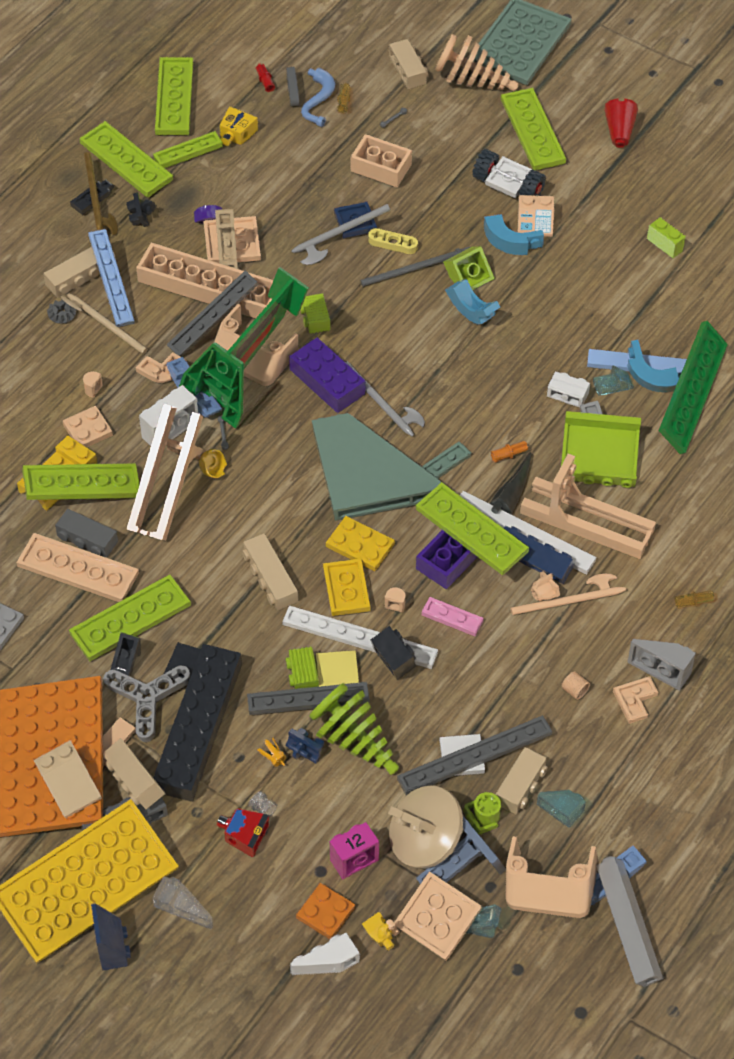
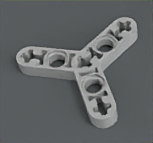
[103,666,191,742]

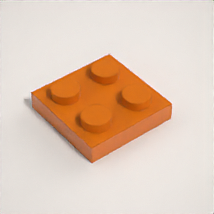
[296,883,355,939]

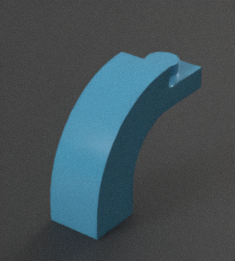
[484,214,544,255]
[445,279,500,324]
[627,340,679,392]

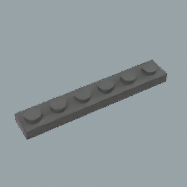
[167,270,259,357]
[247,682,369,715]

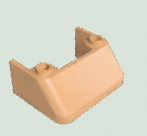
[214,304,299,386]
[505,837,599,918]

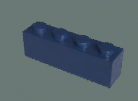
[504,525,575,585]

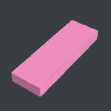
[422,597,483,636]

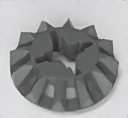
[47,300,76,323]

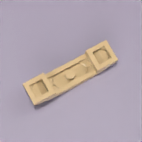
[215,209,238,269]

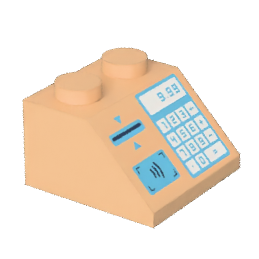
[518,195,554,237]

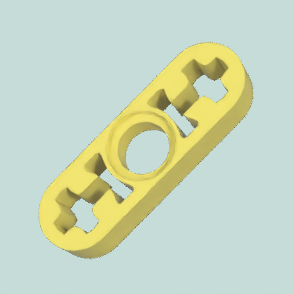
[368,228,418,254]

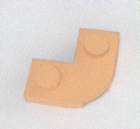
[136,352,187,383]

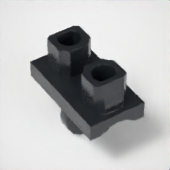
[126,192,156,227]

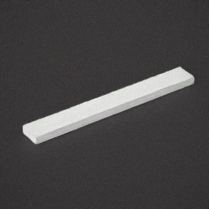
[460,491,596,575]
[283,606,438,669]

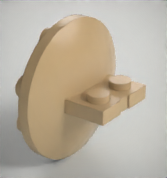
[388,786,463,869]

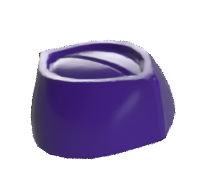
[194,205,222,224]

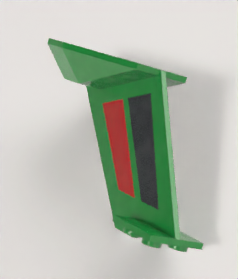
[179,267,309,429]

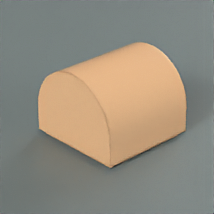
[83,371,103,398]
[385,587,405,612]

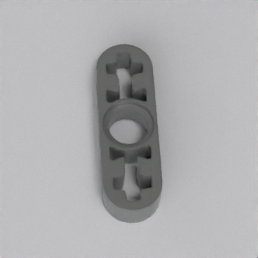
[286,67,299,106]

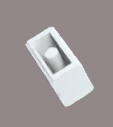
[547,371,590,407]

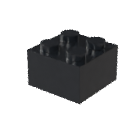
[370,626,416,680]

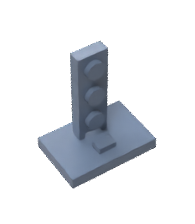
[416,817,506,884]

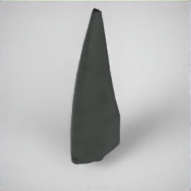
[489,452,532,514]

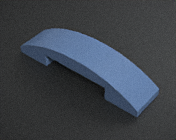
[167,357,222,417]
[591,846,646,905]

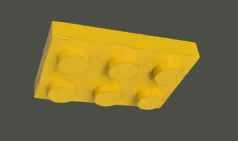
[326,516,395,571]
[323,559,370,616]

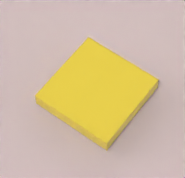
[316,650,359,687]

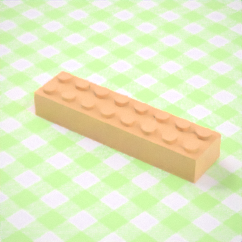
[136,243,273,318]

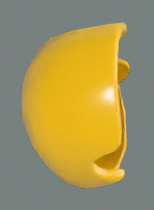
[199,449,227,479]

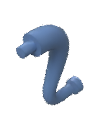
[301,68,335,127]

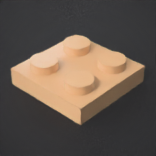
[62,406,113,448]

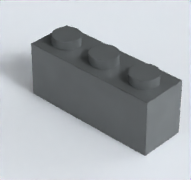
[55,508,118,558]

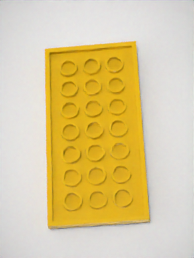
[0,799,179,964]

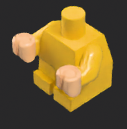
[362,912,400,950]

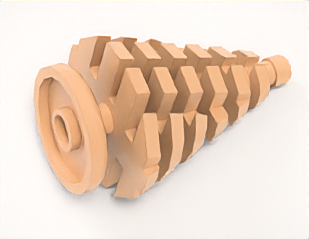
[435,34,519,91]

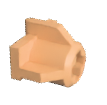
[531,572,560,602]

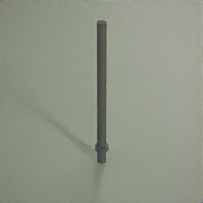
[360,247,470,287]

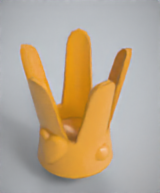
[257,737,287,767]

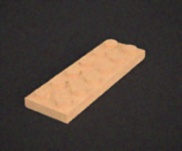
[16,533,139,602]

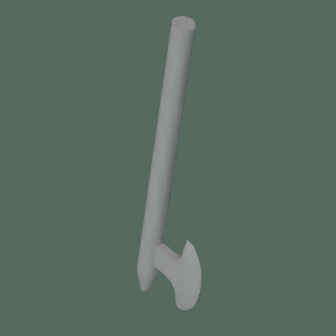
[292,204,390,265]
[345,361,425,436]

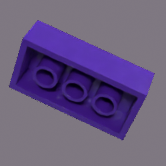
[289,338,365,413]
[416,530,477,589]

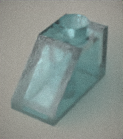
[537,790,586,828]

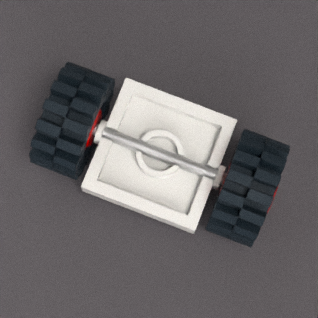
[472,149,546,198]

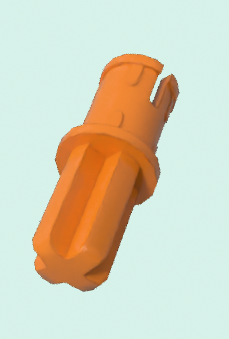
[491,441,528,463]

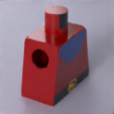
[217,809,269,858]

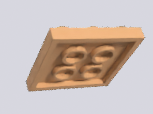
[204,216,261,263]
[394,872,482,961]

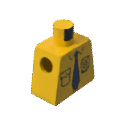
[220,107,258,146]

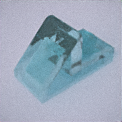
[593,365,634,396]
[466,904,501,938]

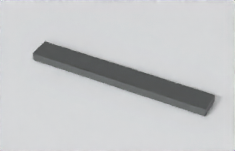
[397,715,552,795]

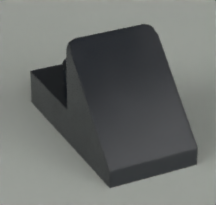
[110,632,141,676]

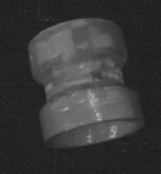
[248,791,277,817]

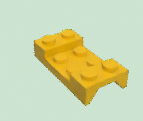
[17,435,97,511]

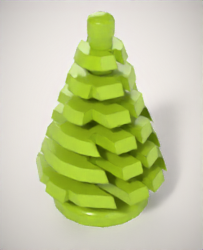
[309,683,399,775]

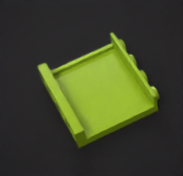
[561,411,641,488]

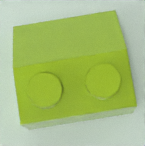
[443,246,495,290]

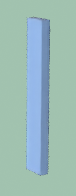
[88,229,134,327]
[587,349,687,377]

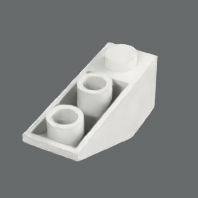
[290,933,359,975]

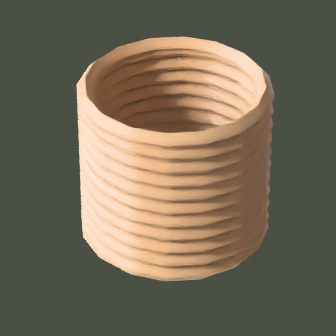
[562,671,590,700]

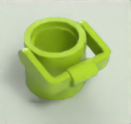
[463,792,501,834]

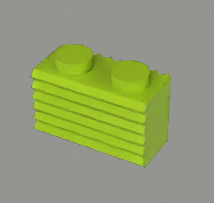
[647,218,685,258]
[300,293,330,334]
[285,646,319,689]

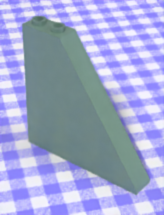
[312,413,444,521]

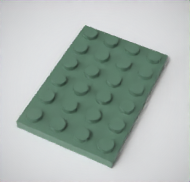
[473,0,572,85]

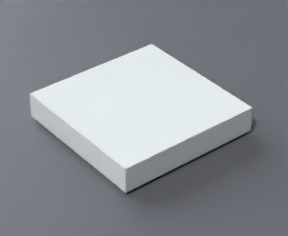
[440,734,485,776]

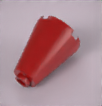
[604,98,638,148]

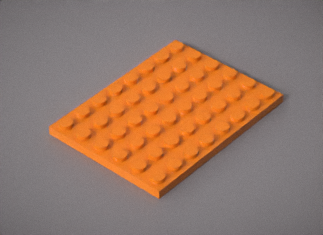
[0,676,103,837]

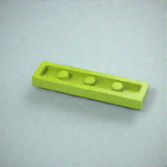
[153,131,223,168]

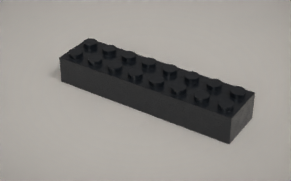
[153,644,242,802]

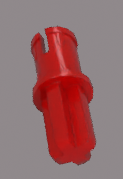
[255,63,275,92]

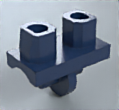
[285,728,324,764]

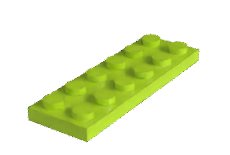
[155,57,193,135]
[501,88,566,170]
[79,121,173,198]
[22,463,140,500]
[416,482,529,575]
[69,574,191,662]

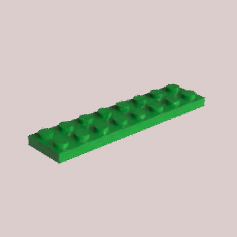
[658,321,728,454]

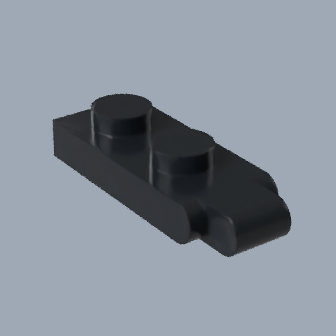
[70,179,114,215]

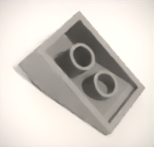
[627,639,696,691]

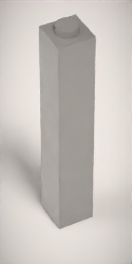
[596,856,663,987]

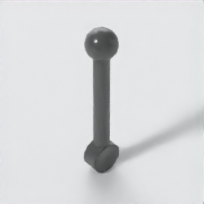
[380,108,407,128]
[218,416,229,450]

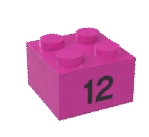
[330,822,379,880]

